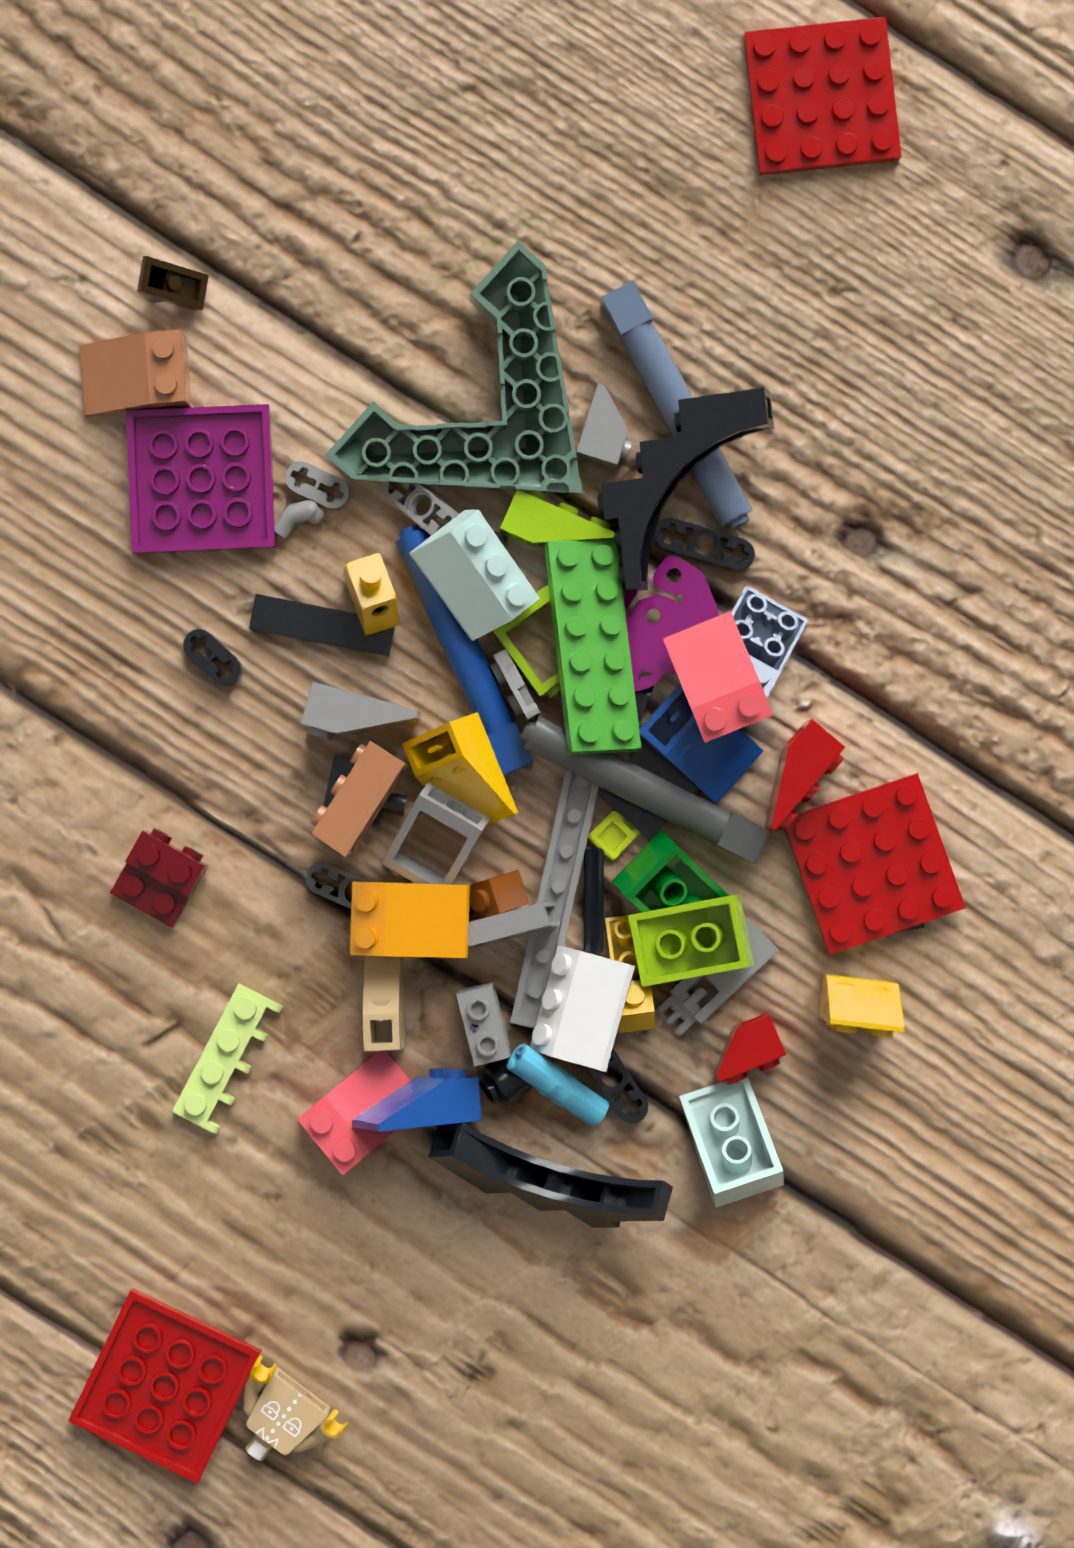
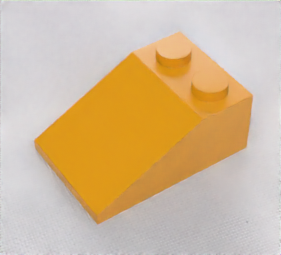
[350,882,470,958]

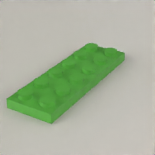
[544,539,642,755]

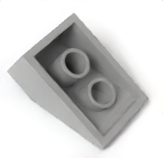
[301,682,421,741]

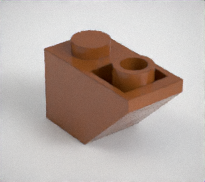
[469,869,529,922]

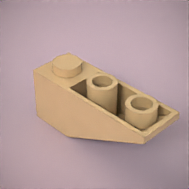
[362,956,406,1051]

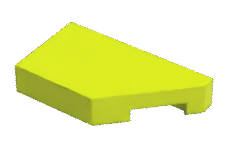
[588,811,640,862]

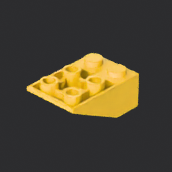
[402,712,518,826]
[818,973,904,1038]

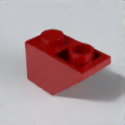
[714,1012,786,1085]

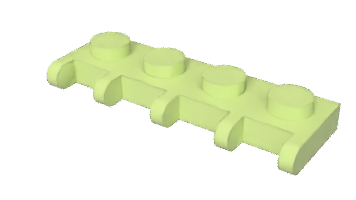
[172,983,283,1134]

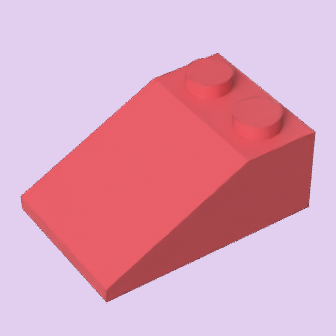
[663,611,773,743]
[297,1050,411,1176]

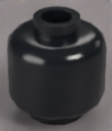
[479,1053,532,1106]

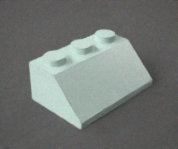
[409,510,540,641]

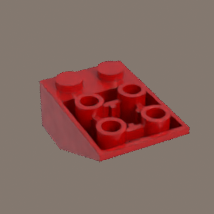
[764,719,845,831]

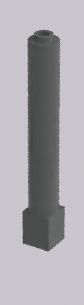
[519,716,771,864]

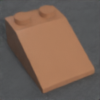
[79,329,192,417]

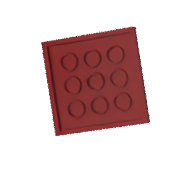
[744,17,902,176]
[785,773,966,955]
[68,1288,262,1484]

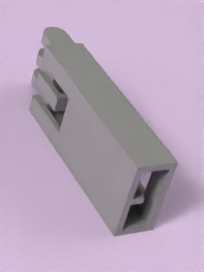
[468,902,560,950]
[654,917,779,1037]

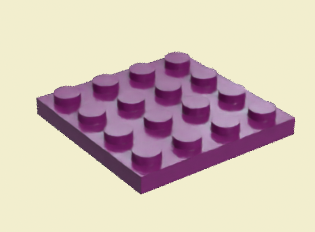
[126,404,276,554]

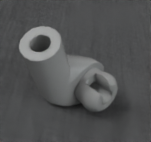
[275,499,324,540]

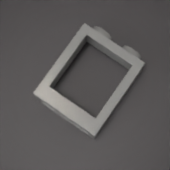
[381,783,490,884]
[456,981,511,1067]

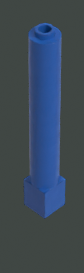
[395,524,534,776]

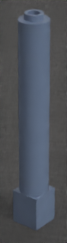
[601,280,753,530]

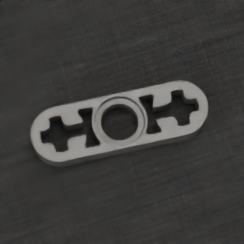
[381,482,459,536]

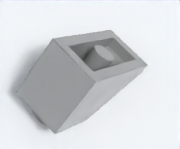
[576,383,632,470]

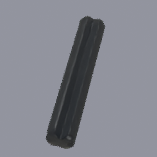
[584,848,604,954]

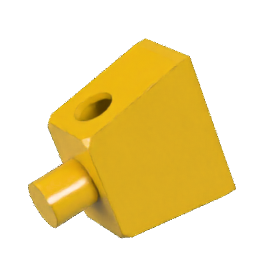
[343,553,399,636]

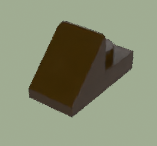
[137,256,209,311]

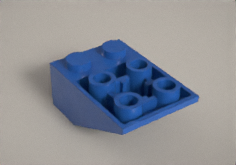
[639,683,763,804]

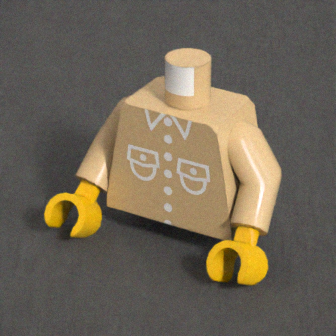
[243,1356,349,1461]

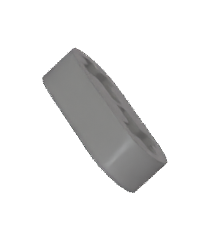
[285,461,351,511]

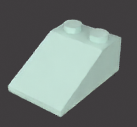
[679,1076,784,1208]

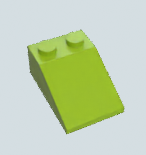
[628,894,754,987]

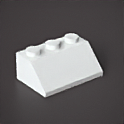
[530,945,635,1072]

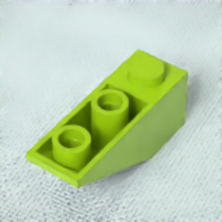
[500,490,615,547]

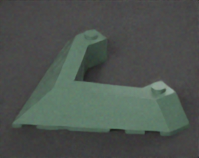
[325,241,583,494]

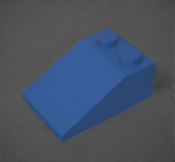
[352,1067,481,1132]

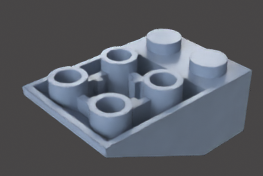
[731,585,808,698]

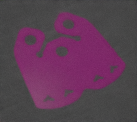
[622,556,720,692]

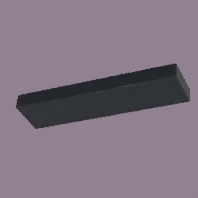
[249,594,395,657]

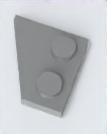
[490,649,540,719]

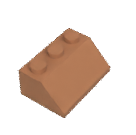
[311,741,409,857]

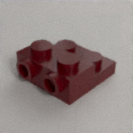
[110,828,209,928]

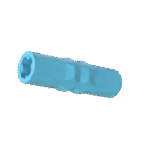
[507,1043,609,1127]

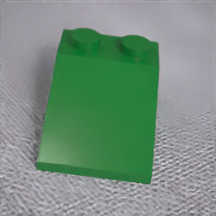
[612,830,744,912]

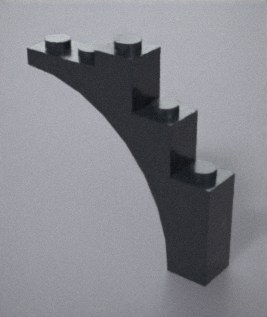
[597,387,774,592]
[428,1122,673,1228]

